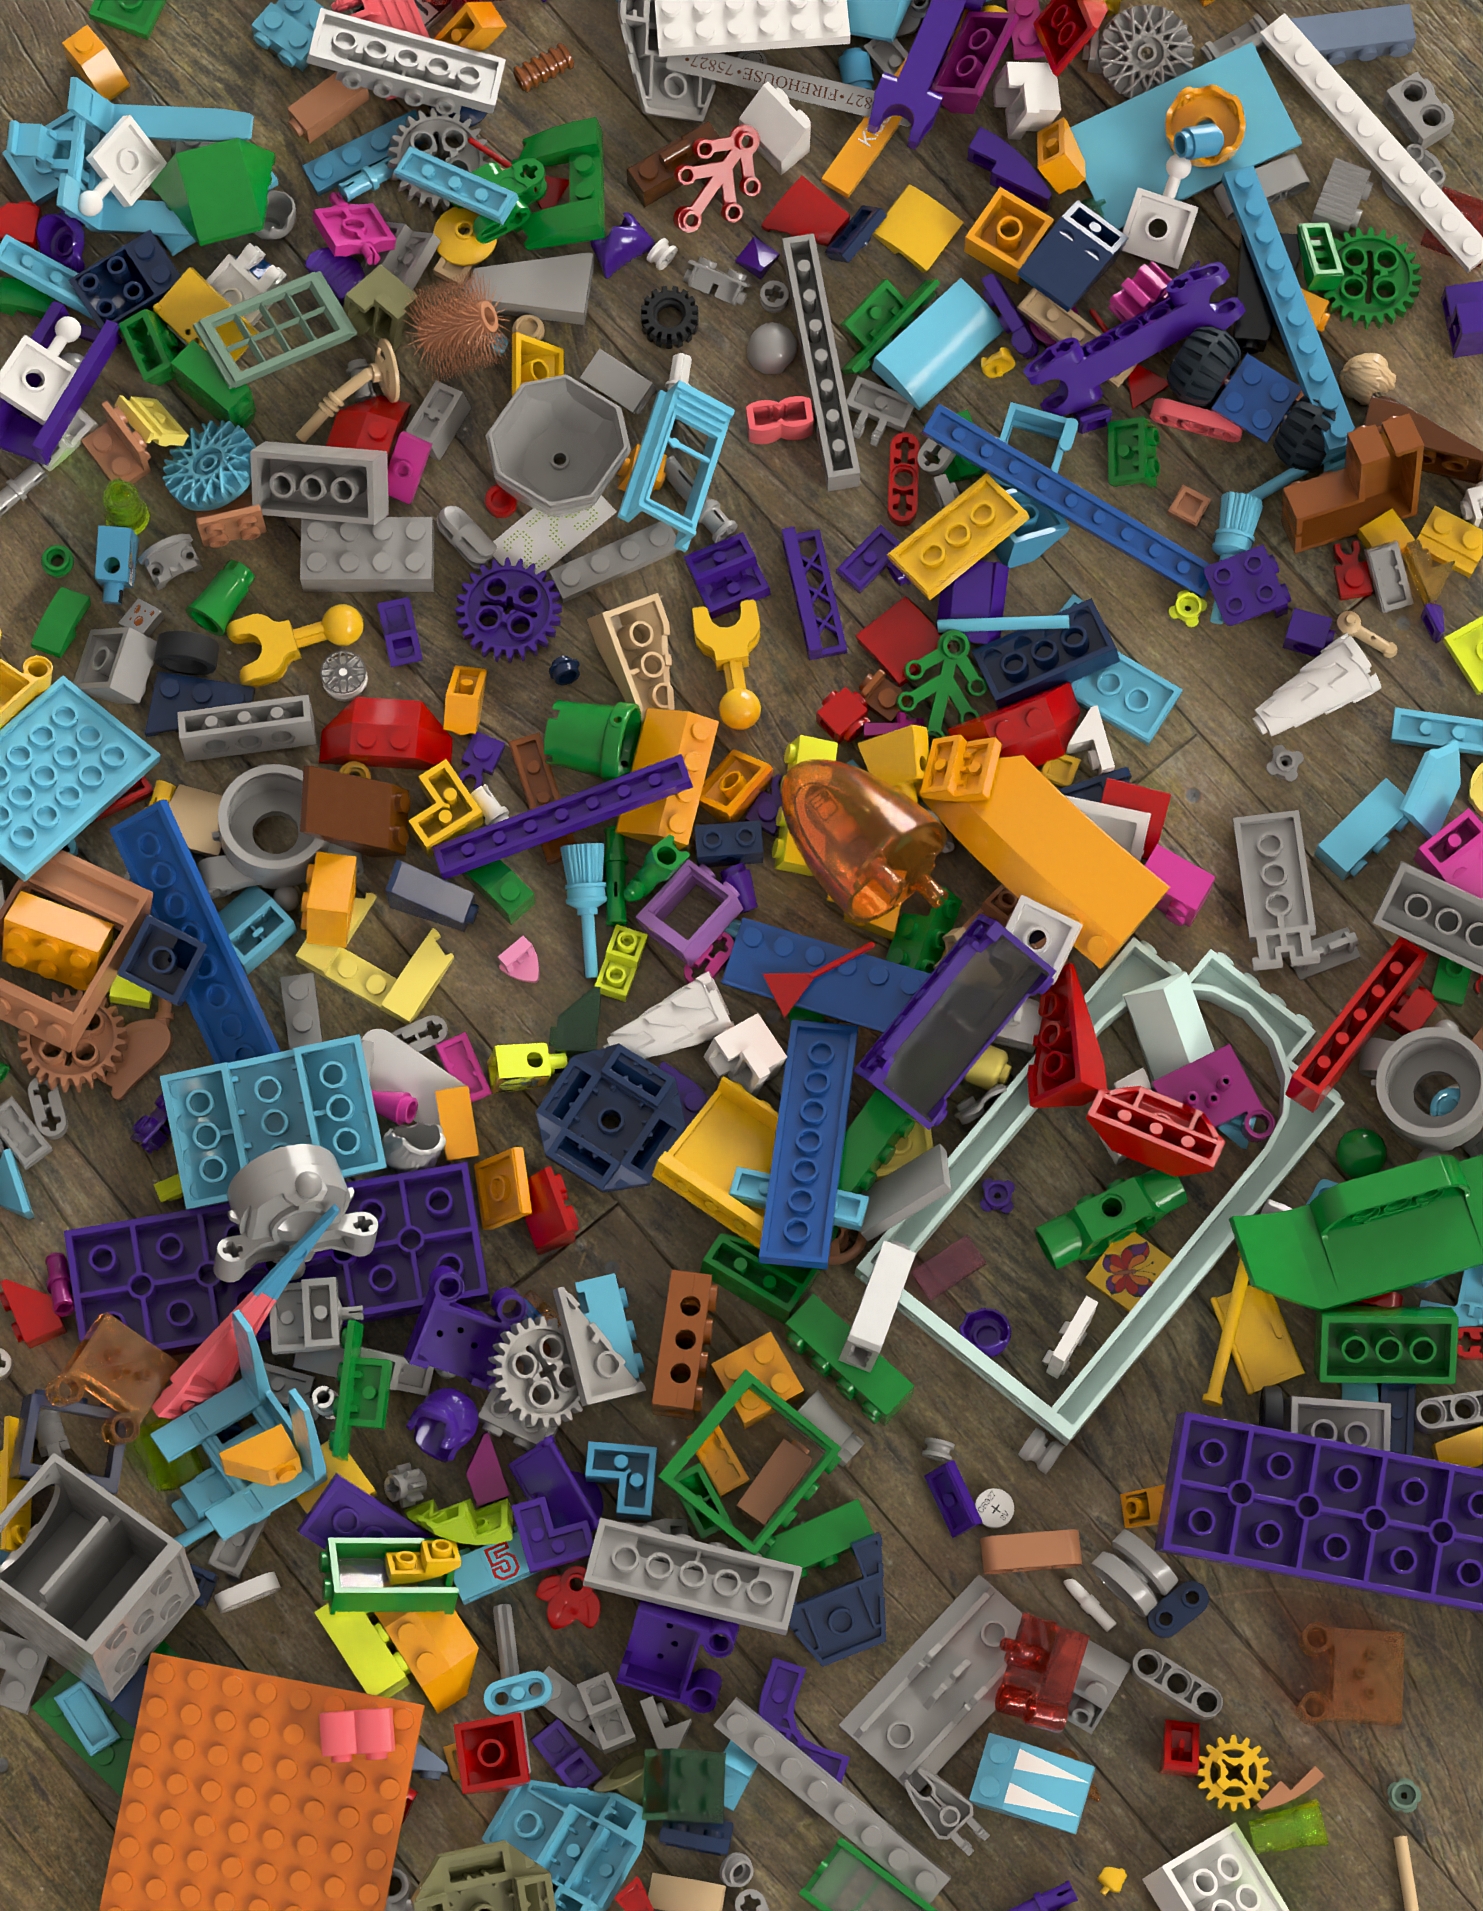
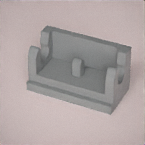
[1200,13,1270,62]
[580,348,657,414]
[405,381,471,461]

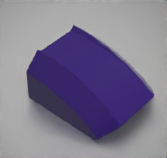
[936,561,1009,644]

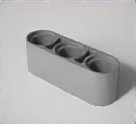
[1213,154,1311,221]
[1414,1390,1483,1434]
[1130,1649,1223,1721]

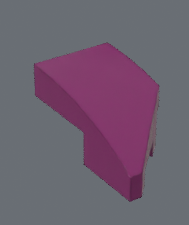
[863,711,924,741]
[466,1431,510,1506]

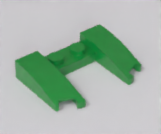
[511,117,605,250]

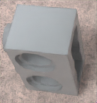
[1382,71,1455,149]

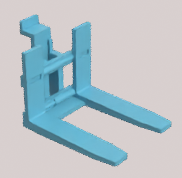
[6,77,254,236]
[150,1309,328,1541]

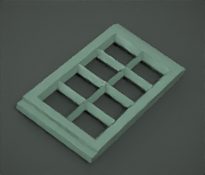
[193,271,357,389]

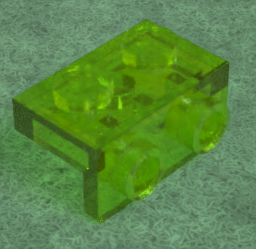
[131,1417,205,1492]

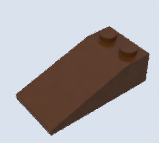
[1362,396,1483,484]
[300,766,411,858]

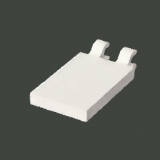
[167,243,288,346]
[1042,1296,1098,1379]

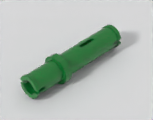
[603,826,629,927]

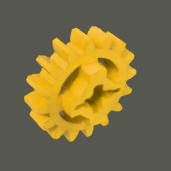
[1196,1735,1271,1812]

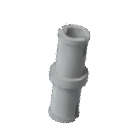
[0,461,48,518]

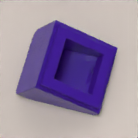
[1073,404,1112,434]

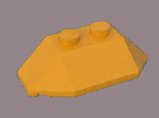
[374,1581,479,1714]

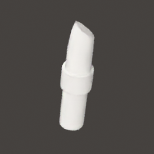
[1063,1579,1117,1632]

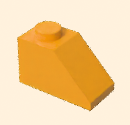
[434,2,507,52]
[62,25,130,101]
[1037,117,1086,194]
[443,665,487,735]
[219,1423,303,1487]

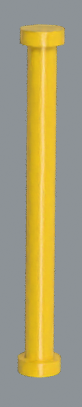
[1202,1249,1249,1407]

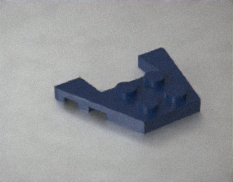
[789,1532,886,1667]

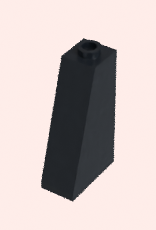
[1233,233,1301,354]

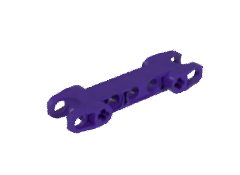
[867,0,986,150]
[1023,262,1246,416]

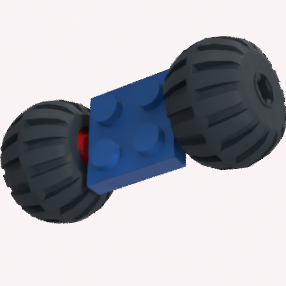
[1167,326,1336,473]

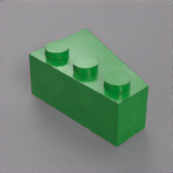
[700,1233,821,1325]

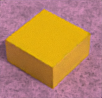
[1357,508,1416,554]

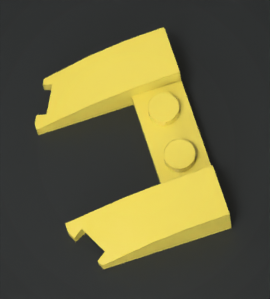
[296,893,454,1025]

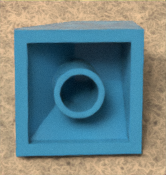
[993,488,1070,568]

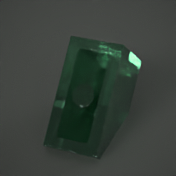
[549,987,601,1058]

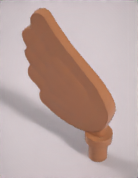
[105,997,174,1101]

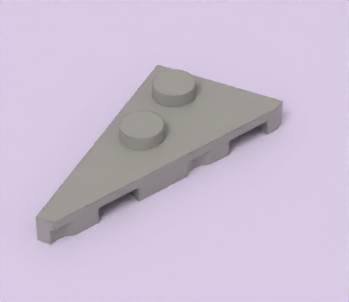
[553,1287,646,1407]

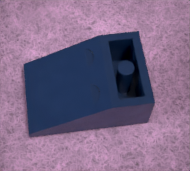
[1016,200,1129,312]
[68,230,181,330]

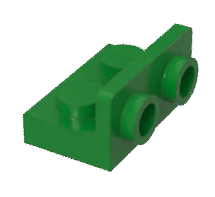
[1108,416,1160,488]

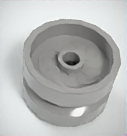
[1090,1529,1178,1617]

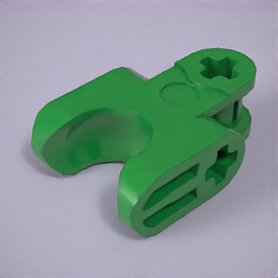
[451,158,547,244]

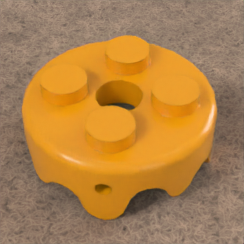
[1165,84,1246,167]

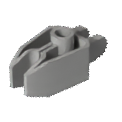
[904,1767,990,1856]

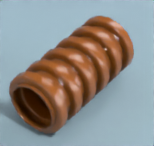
[513,43,574,93]

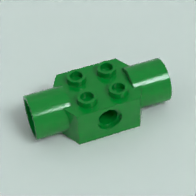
[1034,1168,1188,1270]

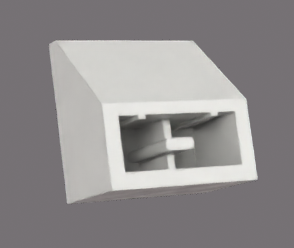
[739,82,811,175]

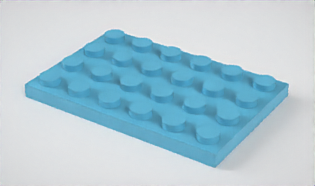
[0,676,161,882]

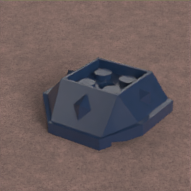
[536,1043,686,1193]

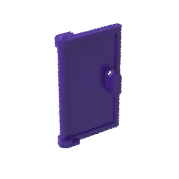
[508,1435,600,1532]

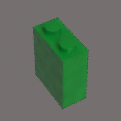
[171,340,256,429]

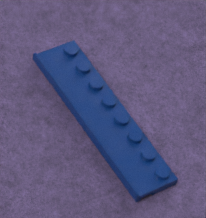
[721,917,996,1056]

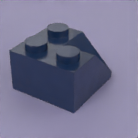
[116,914,208,1006]

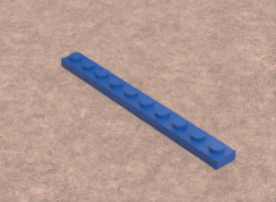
[921,404,1211,598]

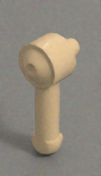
[1334,611,1398,658]

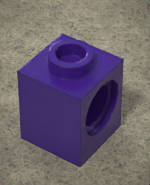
[1282,608,1335,657]

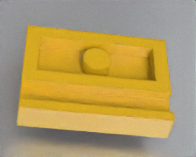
[1412,506,1483,578]

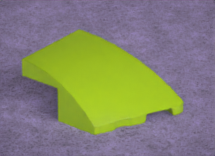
[404,1498,513,1545]

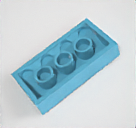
[872,278,1004,411]

